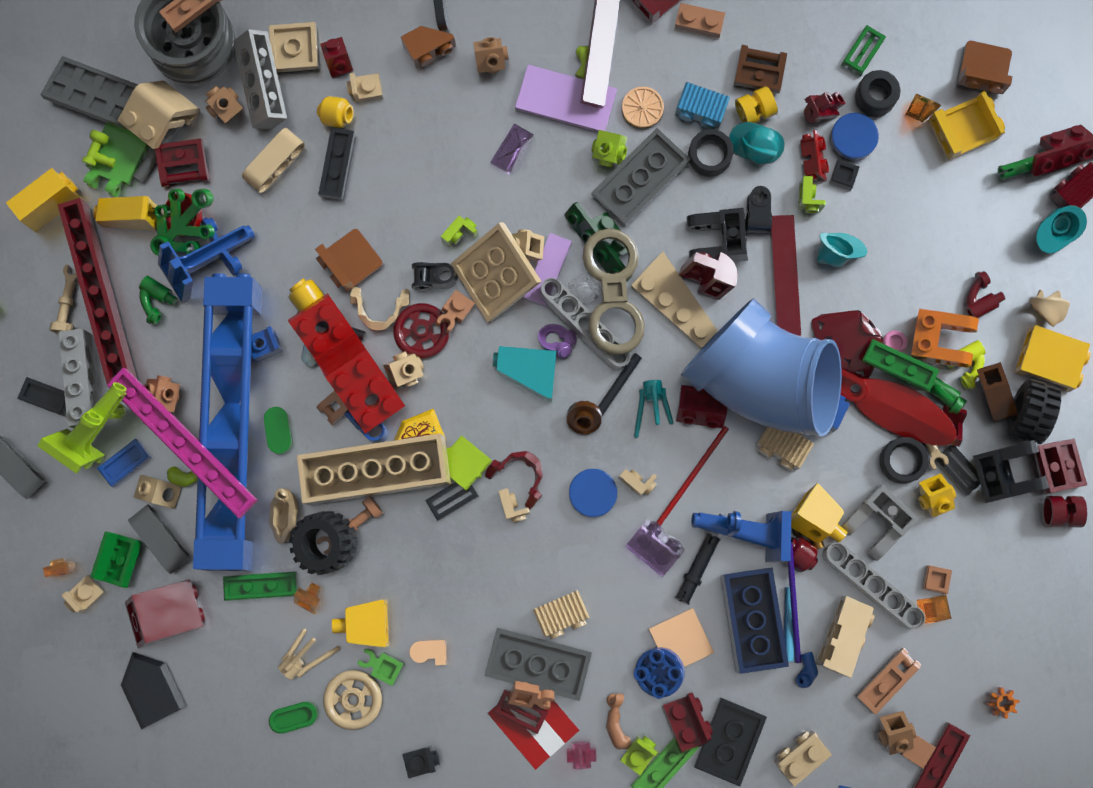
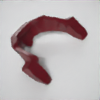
[485,451,543,509]

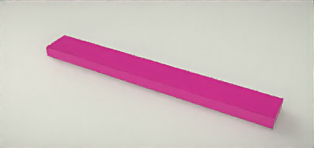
[107,368,258,518]

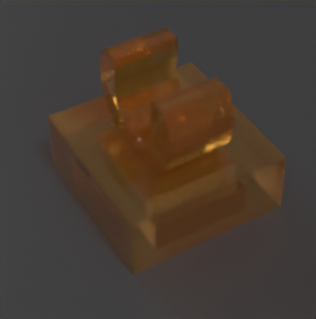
[294,583,320,615]

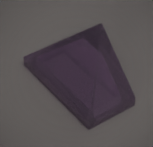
[490,123,534,175]

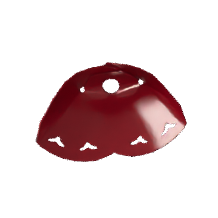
[812,310,883,378]

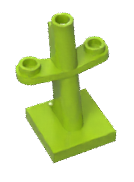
[37,382,127,474]

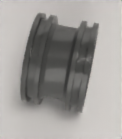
[134,0,236,85]

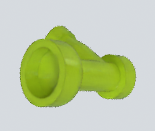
[82,130,116,168]

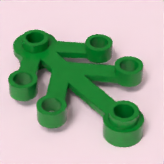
[150,188,215,256]

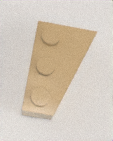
[816,596,875,678]

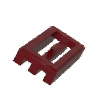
[494,689,548,734]

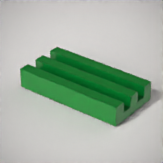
[841,25,886,77]

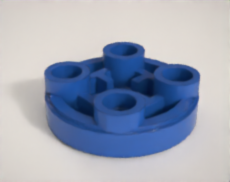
[830,113,879,161]
[569,469,617,518]
[634,647,685,699]

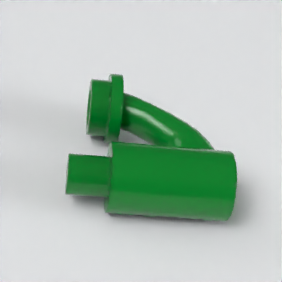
[139,275,178,325]
[929,377,967,414]

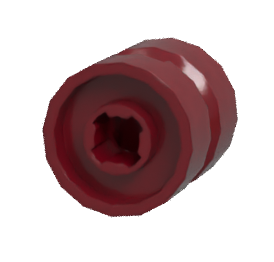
[1043,496,1087,528]

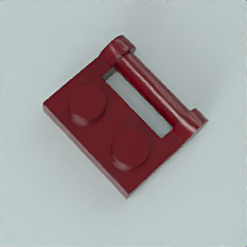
[155,138,209,187]

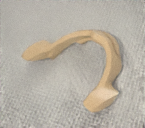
[350,287,409,331]

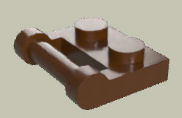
[734,45,787,93]

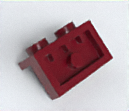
[676,385,727,428]
[662,692,713,753]

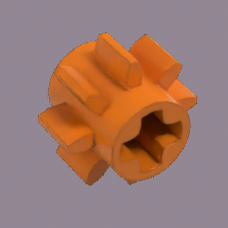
[986,687,1020,719]

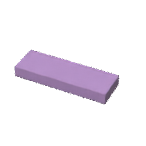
[524,233,572,307]

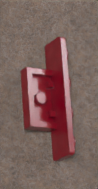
[1031,124,1093,177]

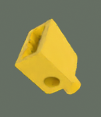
[791,483,848,543]
[332,600,389,647]

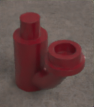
[965,271,1006,318]

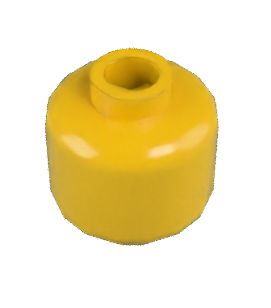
[317,96,353,128]
[288,278,324,312]

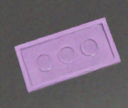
[515,65,617,132]

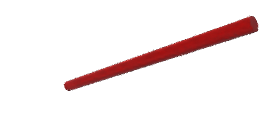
[656,426,729,526]

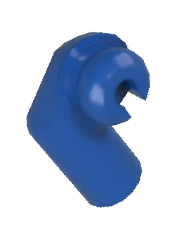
[796,652,818,688]

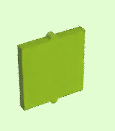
[447,435,492,490]

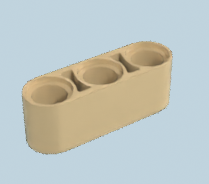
[242,128,305,193]

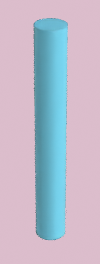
[784,587,794,662]

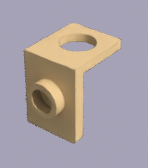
[133,475,182,509]

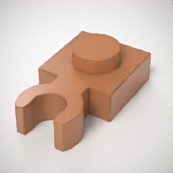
[436,290,475,334]
[508,681,554,709]

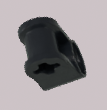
[745,186,772,233]
[411,262,457,290]

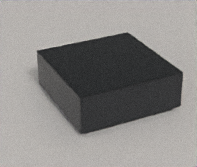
[829,159,860,190]

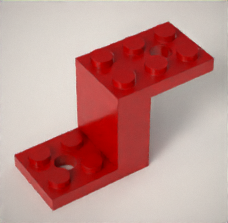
[288,293,405,433]

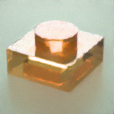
[43,558,76,578]

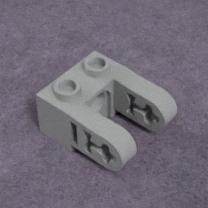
[841,484,919,561]

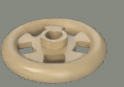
[323,670,382,730]

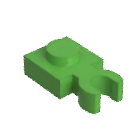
[357,649,404,686]

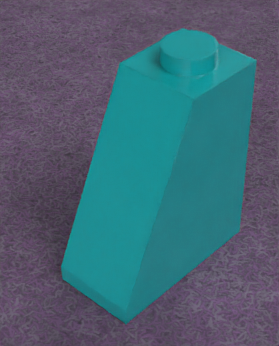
[493,346,556,402]

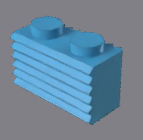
[675,82,730,129]

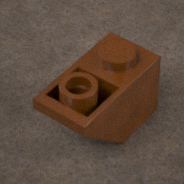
[977,362,1018,423]

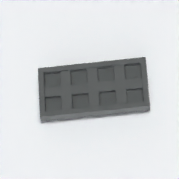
[40,56,138,130]

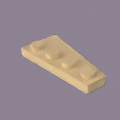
[631,251,718,349]

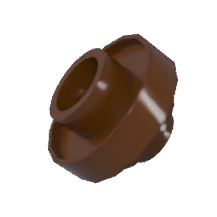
[567,401,602,434]

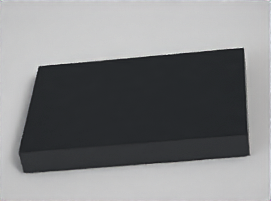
[693,697,767,787]

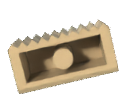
[756,427,814,471]
[533,590,590,639]

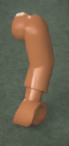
[606,694,631,750]

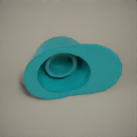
[729,122,785,164]
[1036,206,1087,253]
[817,233,868,267]

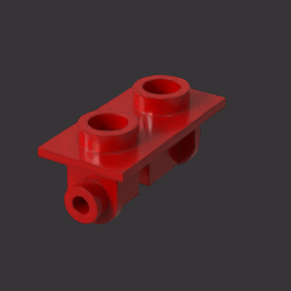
[800,130,829,182]

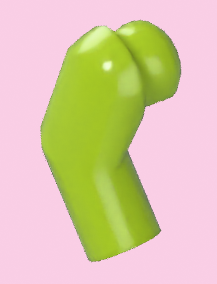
[167,466,198,487]

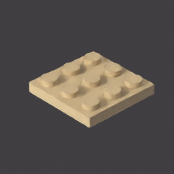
[450,222,542,322]

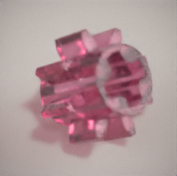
[566,741,596,769]

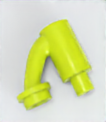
[947,340,986,390]

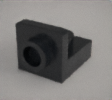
[402,745,440,779]

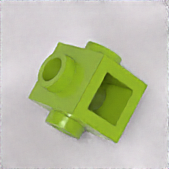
[591,130,627,167]

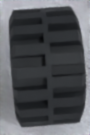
[1008,378,1061,445]
[289,511,357,575]

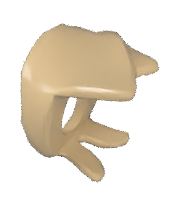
[1029,290,1070,327]

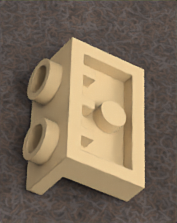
[774,731,832,787]

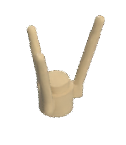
[278,629,340,680]

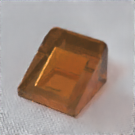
[905,93,941,123]
[917,595,952,624]

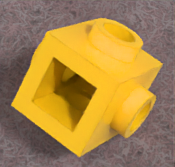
[918,473,956,518]

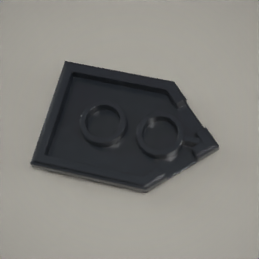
[121,652,186,730]

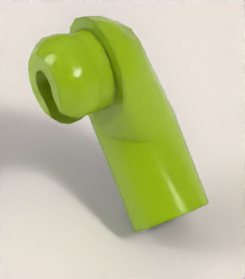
[575,46,588,79]

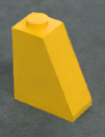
[93,196,157,232]

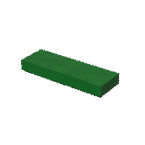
[862,339,940,393]
[223,571,298,601]

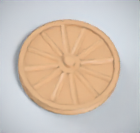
[622,87,664,128]

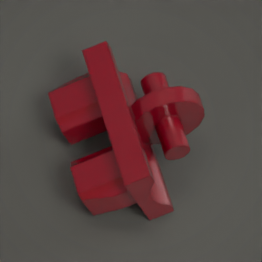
[804,92,845,123]

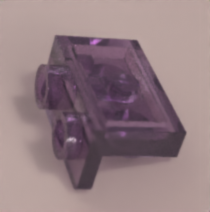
[625,519,685,577]

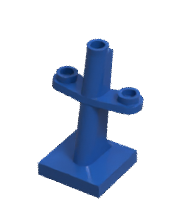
[158,218,255,302]
[691,511,791,563]

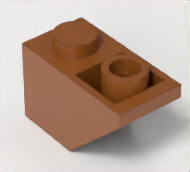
[401,26,456,68]

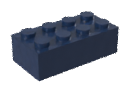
[721,567,789,674]

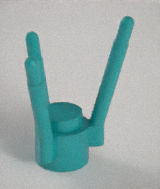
[634,380,674,438]

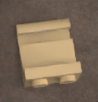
[117,80,200,149]

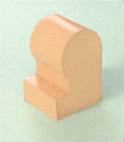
[409,640,447,665]

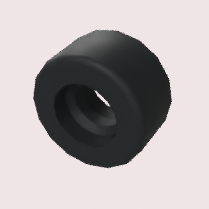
[855,70,901,117]

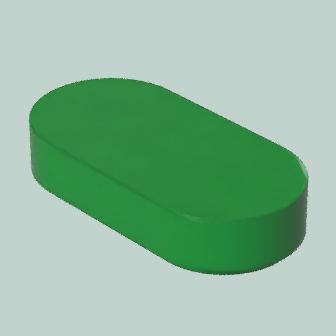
[264,407,292,455]
[269,701,318,734]

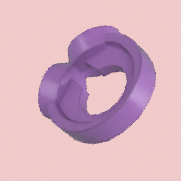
[538,324,577,358]

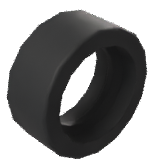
[688,129,734,177]
[880,437,929,484]

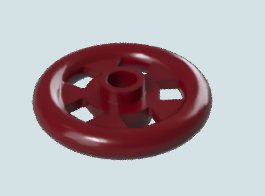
[393,303,450,359]

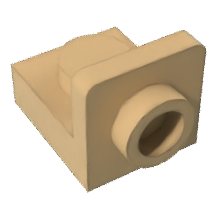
[347,73,383,102]
[618,469,657,497]
[498,488,530,523]
[61,575,106,613]

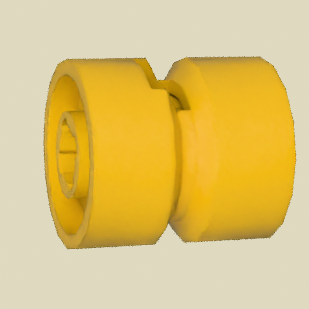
[735,86,778,123]

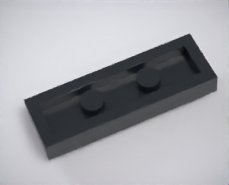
[318,127,355,200]

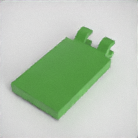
[83,123,149,197]

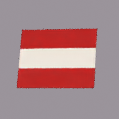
[487,696,580,770]

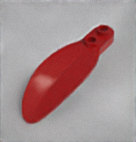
[840,369,957,446]

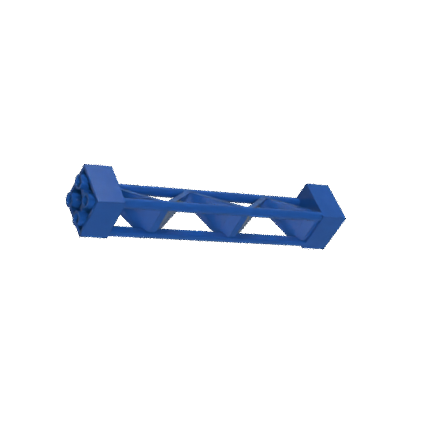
[193,273,262,571]

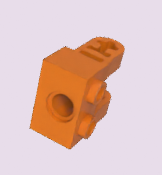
[911,309,979,368]

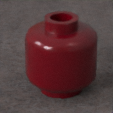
[785,536,818,572]

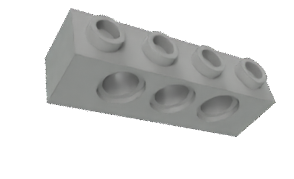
[233,29,287,129]
[59,329,98,429]

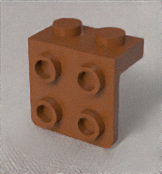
[957,40,1013,94]
[315,229,383,292]

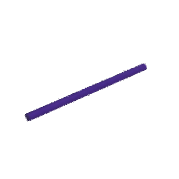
[788,542,801,663]

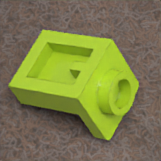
[798,176,826,214]
[441,215,478,247]
[620,735,658,775]

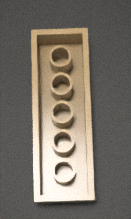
[297,434,451,505]

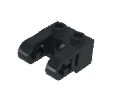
[686,208,748,262]
[973,440,1050,503]

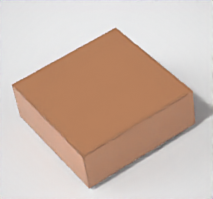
[922,565,952,594]
[900,735,936,769]

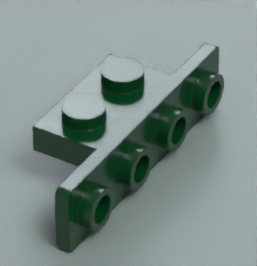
[564,202,632,283]

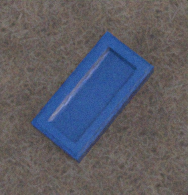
[97,438,152,487]

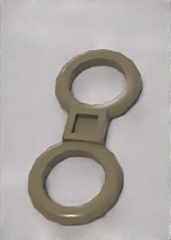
[582,228,645,355]

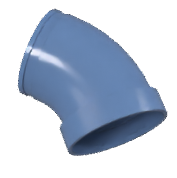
[680,298,842,436]

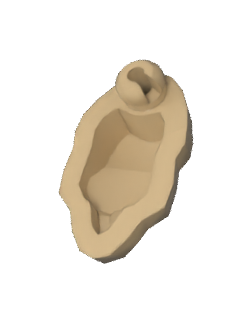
[269,488,299,544]

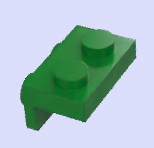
[90,531,142,588]

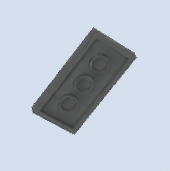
[591,128,691,226]
[484,628,592,701]

